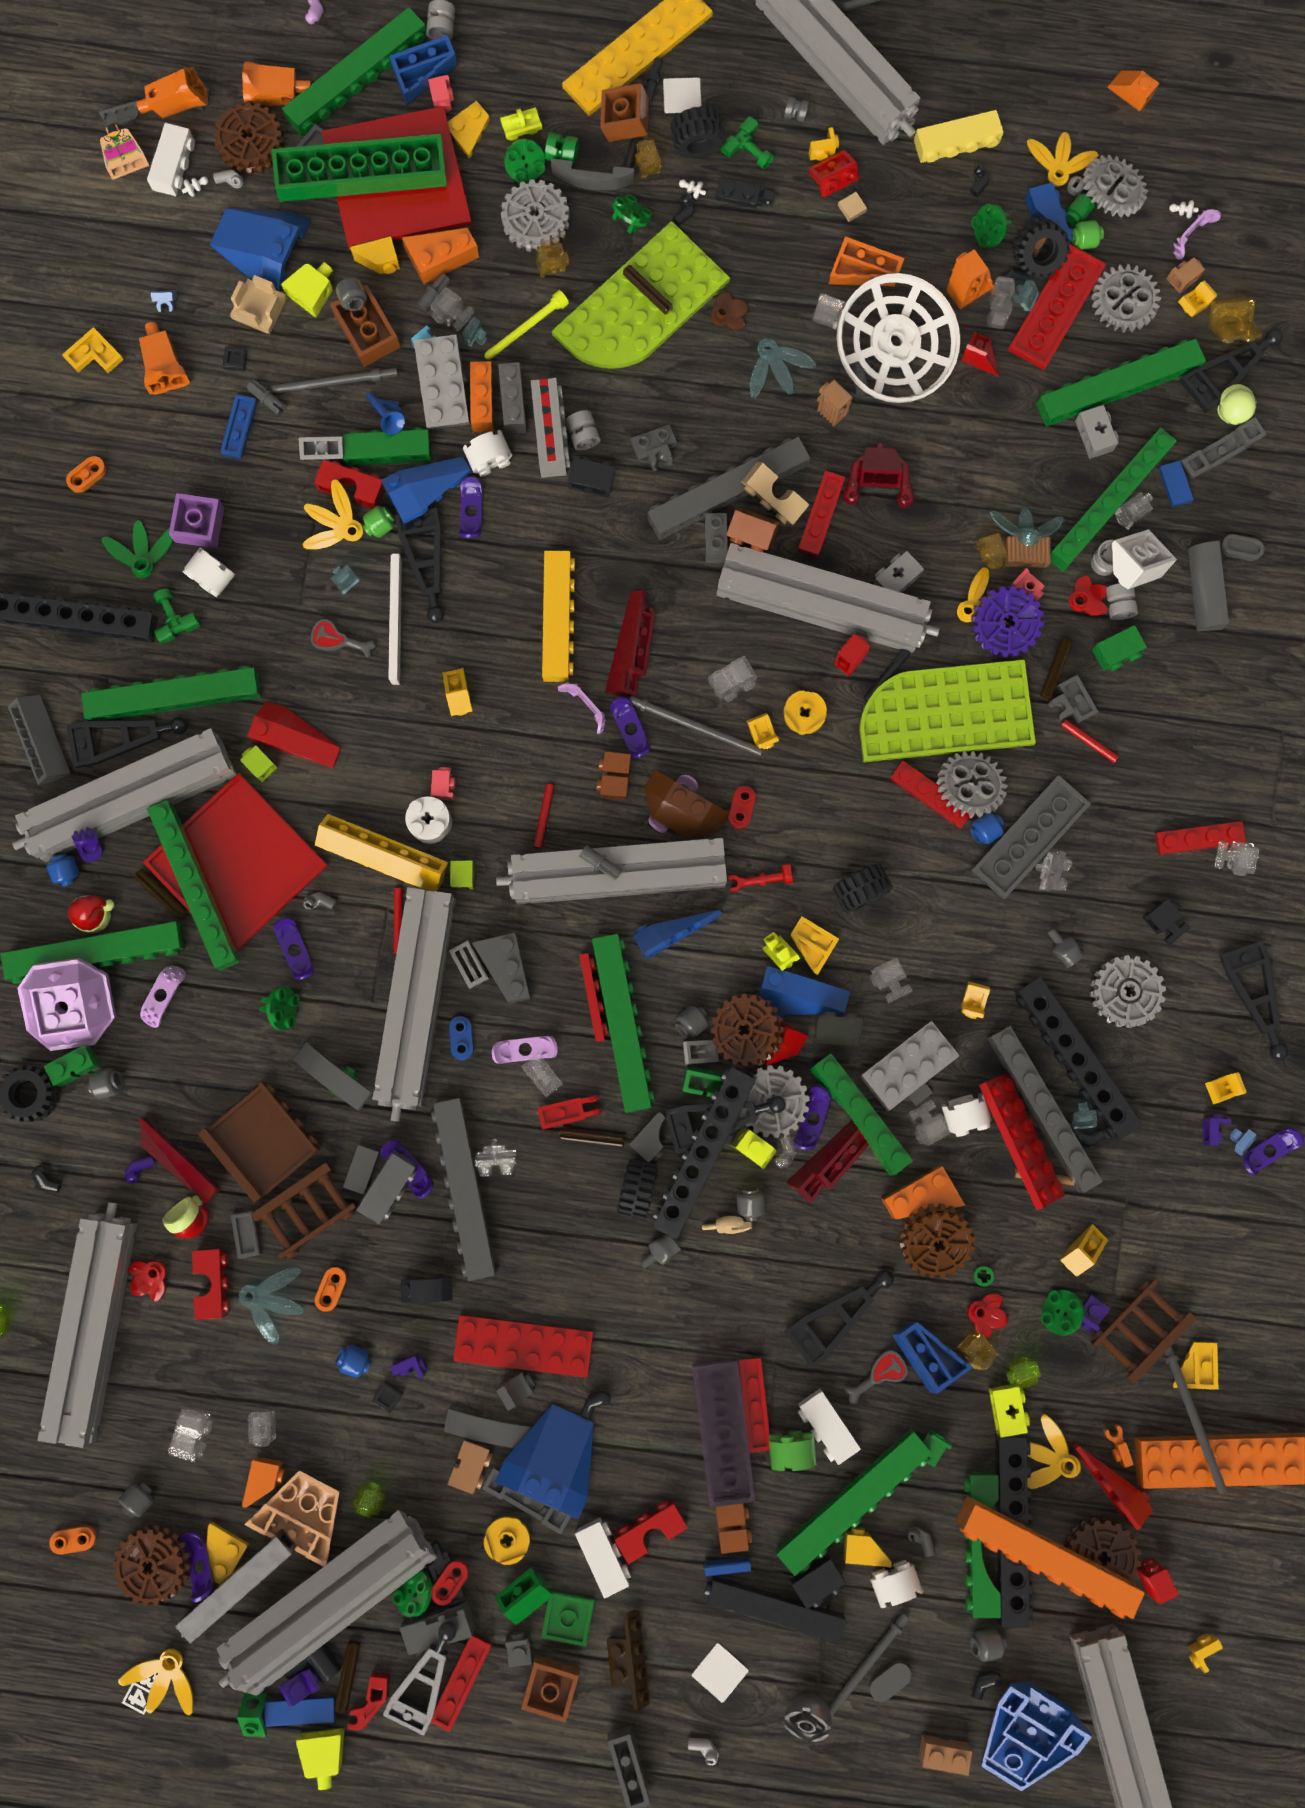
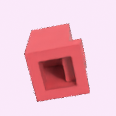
[428,75,454,113]
[1011,568,1044,601]
[431,767,455,801]

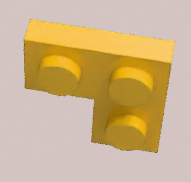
[62,327,124,373]

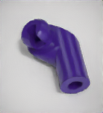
[125,1156,154,1184]

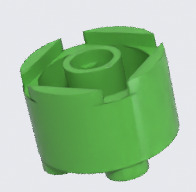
[769,1430,817,1471]

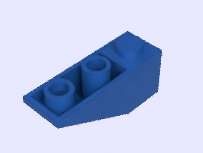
[1025,182,1073,246]

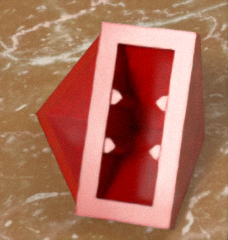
[961,331,999,377]
[765,1021,808,1066]

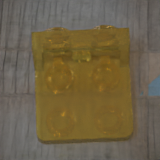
[1208,298,1262,343]

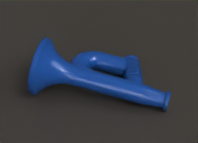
[367,392,405,435]

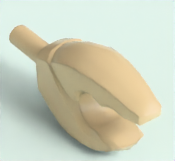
[702,1216,752,1234]

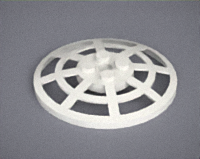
[837,273,960,403]

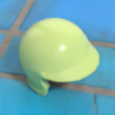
[1218,384,1256,425]

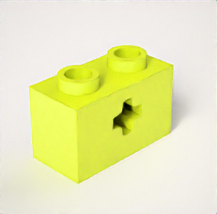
[988,1384,1030,1437]

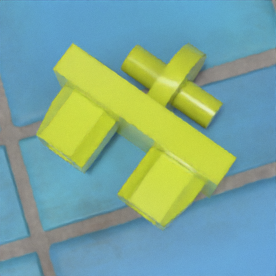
[500,107,542,141]
[763,932,800,971]

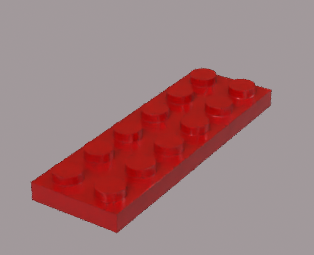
[1008,244,1106,370]
[979,1073,1065,1210]
[453,1314,593,1378]

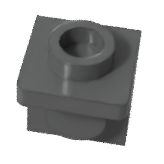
[505,1631,532,1667]

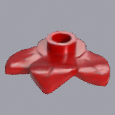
[1069,575,1108,616]
[128,1260,167,1302]
[967,1294,1008,1338]

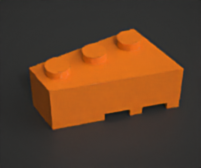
[402,228,479,284]
[829,236,904,286]
[946,249,994,310]
[882,1166,965,1219]

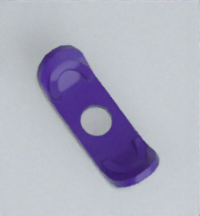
[459,476,482,539]
[610,697,650,758]
[71,827,102,862]
[274,917,315,980]
[793,1085,831,1150]
[1243,1128,1304,1176]
[381,1140,434,1199]
[179,1532,214,1603]

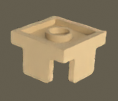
[230,275,287,334]

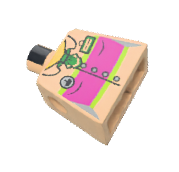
[100,124,149,180]

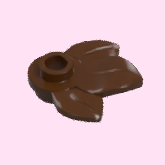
[711,292,749,330]

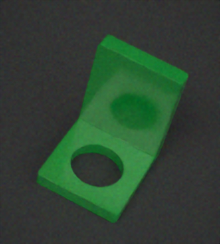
[923,1428,952,1467]
[237,1692,267,1737]

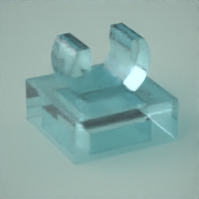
[1012,280,1039,311]
[462,317,487,347]
[331,565,359,595]
[1072,1102,1097,1129]

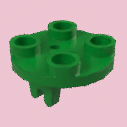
[504,139,545,183]
[612,194,652,234]
[971,204,1012,248]
[259,986,300,1030]
[1040,1290,1085,1336]
[393,1570,435,1618]

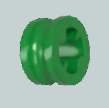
[973,1266,994,1287]

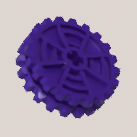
[971,585,1044,657]

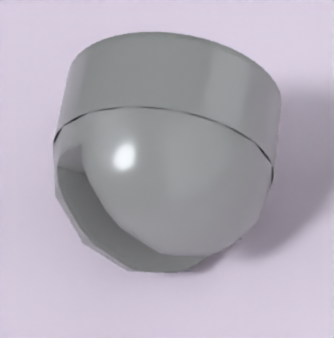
[1067,176,1085,196]

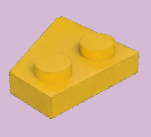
[447,101,490,158]
[790,916,839,975]
[1172,1342,1219,1389]
[207,1522,249,1584]

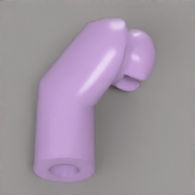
[305,0,324,25]

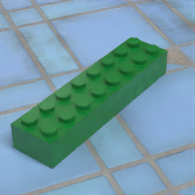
[271,134,447,202]

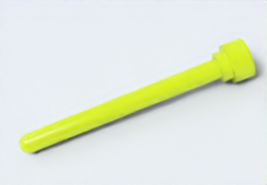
[484,290,569,360]

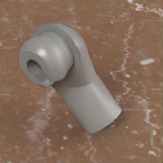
[213,169,243,188]
[688,1737,719,1765]

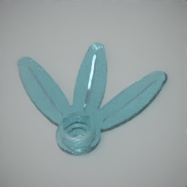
[750,338,816,398]
[989,507,1064,546]
[239,1267,304,1345]

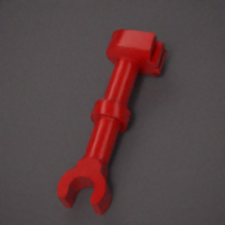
[728,864,793,893]

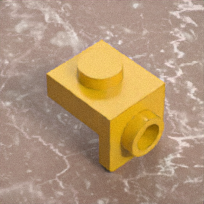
[809,127,839,161]
[1178,281,1217,317]
[747,713,779,749]
[961,981,990,1019]
[1205,1072,1246,1104]
[1188,1634,1223,1673]

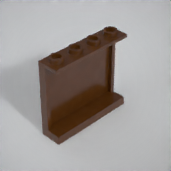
[198,1082,320,1203]

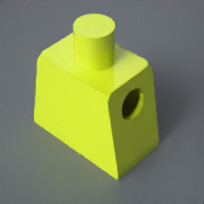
[281,262,333,318]
[730,1127,777,1169]
[296,1728,344,1790]

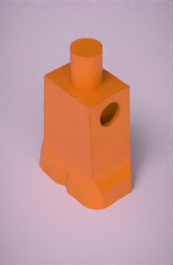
[242,61,311,106]
[136,67,209,118]
[139,322,190,395]

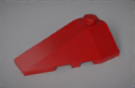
[247,701,341,769]
[1071,1443,1153,1530]

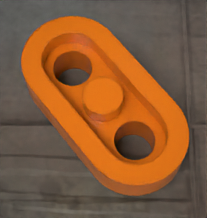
[66,456,107,493]
[315,1267,347,1312]
[49,1525,98,1555]

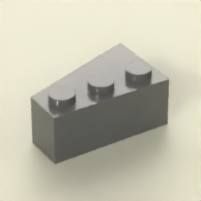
[472,933,531,1004]
[400,1598,476,1656]

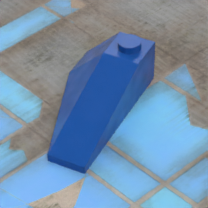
[381,457,472,524]
[633,910,722,960]
[758,966,850,1016]

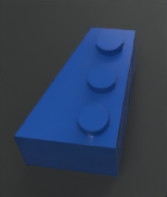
[389,35,457,106]
[892,1322,973,1394]

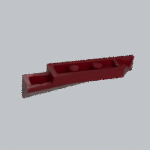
[605,590,655,697]
[139,1117,222,1205]
[787,1120,869,1204]

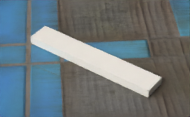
[389,554,402,685]

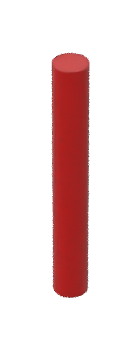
[1061,719,1119,763]
[533,784,554,849]
[394,888,403,954]

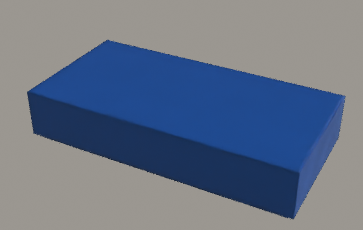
[1158,461,1194,508]
[704,1557,751,1576]

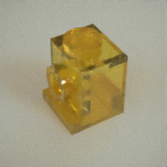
[635,139,661,178]
[536,244,569,278]
[975,533,1008,569]
[957,1333,998,1370]

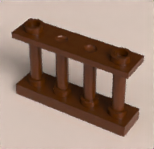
[251,1162,358,1260]
[1091,1279,1197,1384]

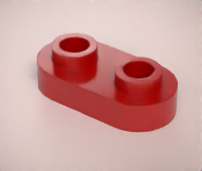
[728,786,756,830]
[432,1560,469,1605]

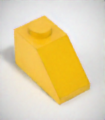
[350,236,400,274]
[442,668,472,716]
[1060,1224,1108,1277]
[843,1527,892,1567]

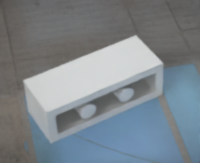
[147,123,195,196]
[798,1389,861,1465]
[575,1517,631,1599]

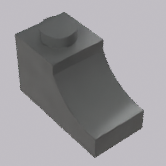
[629,1112,666,1163]
[496,1371,535,1411]

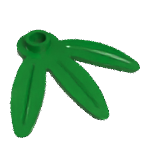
[101,520,174,578]

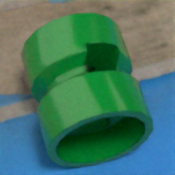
[545,132,579,166]

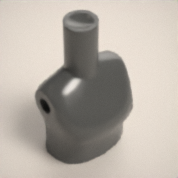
[1048,928,1085,969]
[640,1234,681,1269]

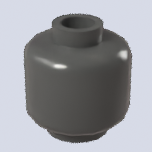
[336,277,367,311]
[675,1006,708,1038]
[88,1068,123,1100]
[736,1186,766,1221]
[118,1482,154,1519]
[970,1628,1007,1662]

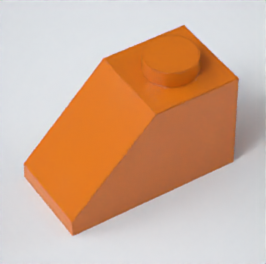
[1108,71,1159,112]
[242,1457,285,1507]

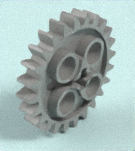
[1082,155,1148,217]
[1091,264,1161,333]
[936,751,1008,818]

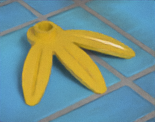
[1027,132,1098,187]
[303,480,363,549]
[957,567,1010,627]
[1027,1414,1081,1489]
[118,1649,193,1715]

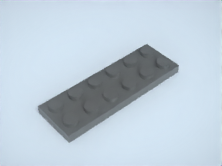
[971,775,1091,900]

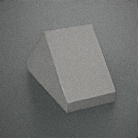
[683,1040,719,1065]

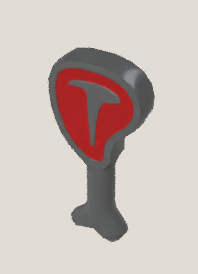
[311,619,376,658]
[845,1349,908,1404]

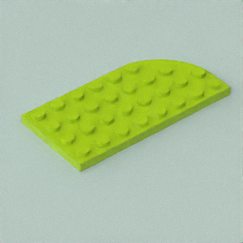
[552,221,730,369]
[859,660,1036,762]

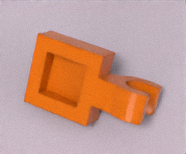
[1103,1425,1134,1468]

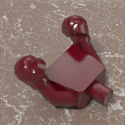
[843,443,915,508]

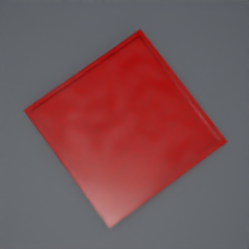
[321,106,471,250]
[143,773,328,951]

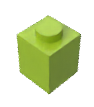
[240,745,277,782]

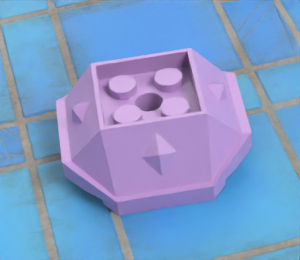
[18,958,116,1051]

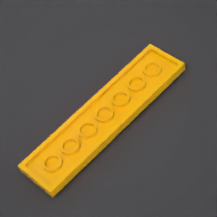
[562,0,713,116]

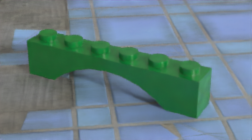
[809,1053,913,1176]
[963,1471,1001,1618]

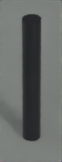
[863,649,910,702]

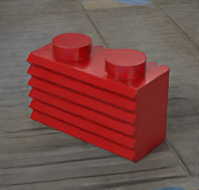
[834,634,870,676]
[1136,1558,1179,1604]

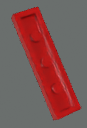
[798,471,845,557]
[890,761,969,829]
[1155,821,1246,855]
[579,953,608,1042]
[738,1357,770,1453]
[430,1634,492,1732]

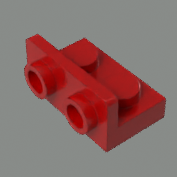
[808,150,859,197]

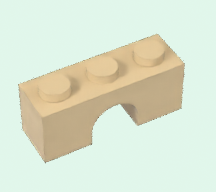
[741,462,809,525]

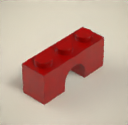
[314,460,385,509]
[192,1248,230,1320]
[614,1500,688,1565]

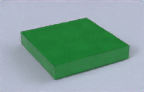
[541,1590,595,1647]

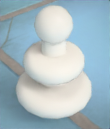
[182,177,208,197]
[679,180,706,199]
[1169,200,1199,219]

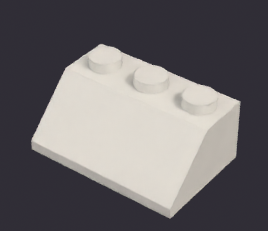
[1112,529,1177,589]

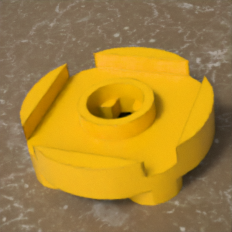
[783,691,827,735]
[484,1516,530,1565]

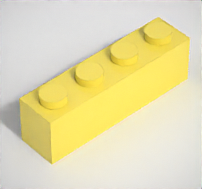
[914,110,1003,163]

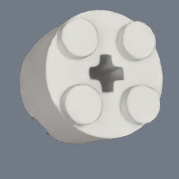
[463,430,512,477]
[182,547,236,597]
[405,796,452,844]
[941,1093,992,1137]
[870,1560,924,1608]

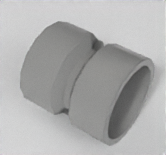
[426,0,455,40]
[565,410,601,451]
[1091,540,1114,576]
[1106,583,1138,620]

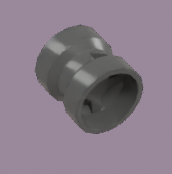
[784,96,809,123]

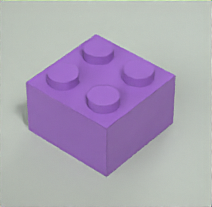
[169,493,224,549]

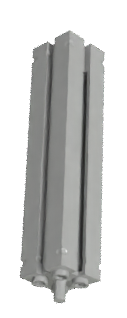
[756,0,920,145]
[717,543,940,653]
[12,728,237,862]
[496,838,727,905]
[372,887,456,1122]
[38,1202,138,1448]
[216,1510,437,1696]
[1069,1623,1172,1808]

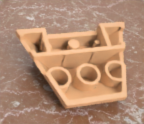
[244,1471,340,1567]

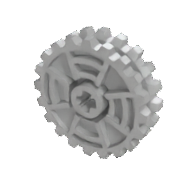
[501,179,570,252]
[1090,955,1166,1028]
[737,1065,809,1138]

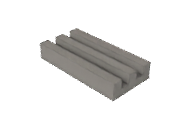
[449,940,489,989]

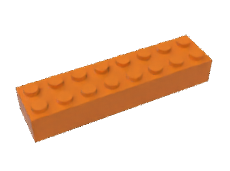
[1134,1432,1305,1489]
[955,1496,1145,1619]

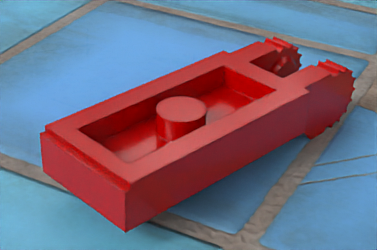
[537,1095,602,1130]

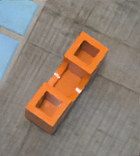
[470,361,494,433]

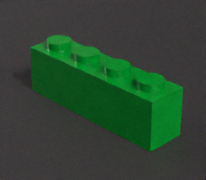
[343,428,431,466]

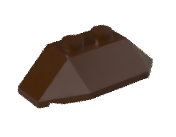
[644,769,730,840]

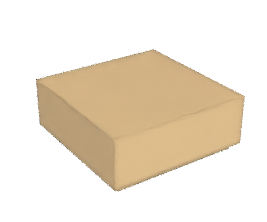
[838,192,867,222]

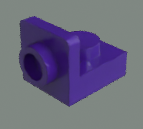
[1203,1114,1231,1146]
[1081,1294,1110,1332]
[390,1353,427,1379]
[279,1669,320,1707]

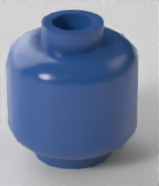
[970,813,1004,844]
[46,853,79,887]
[336,1345,371,1378]

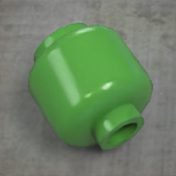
[1071,220,1104,250]
[363,506,395,538]

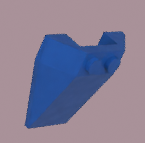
[210,208,311,292]
[495,1404,594,1519]
[981,1682,1092,1791]

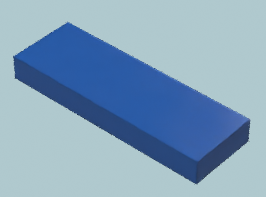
[220,394,258,460]
[264,1696,335,1727]

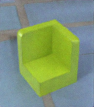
[450,861,474,890]

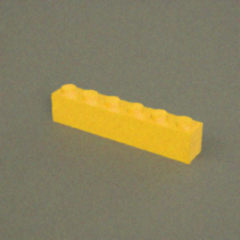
[542,551,575,682]
[315,814,448,892]

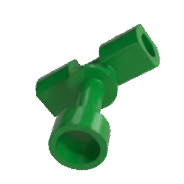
[721,116,774,169]
[153,588,201,645]

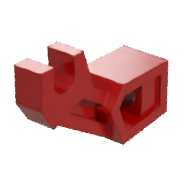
[348,1672,390,1731]

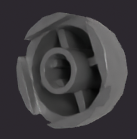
[784,1694,832,1742]

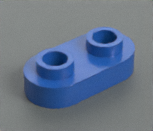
[449,1016,474,1061]

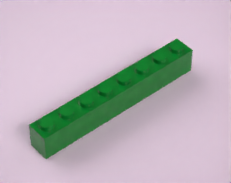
[282,7,427,137]
[1036,339,1206,427]
[1051,427,1177,572]
[81,666,261,721]
[147,800,241,971]
[1,921,185,984]
[592,934,655,1113]
[776,1428,932,1576]

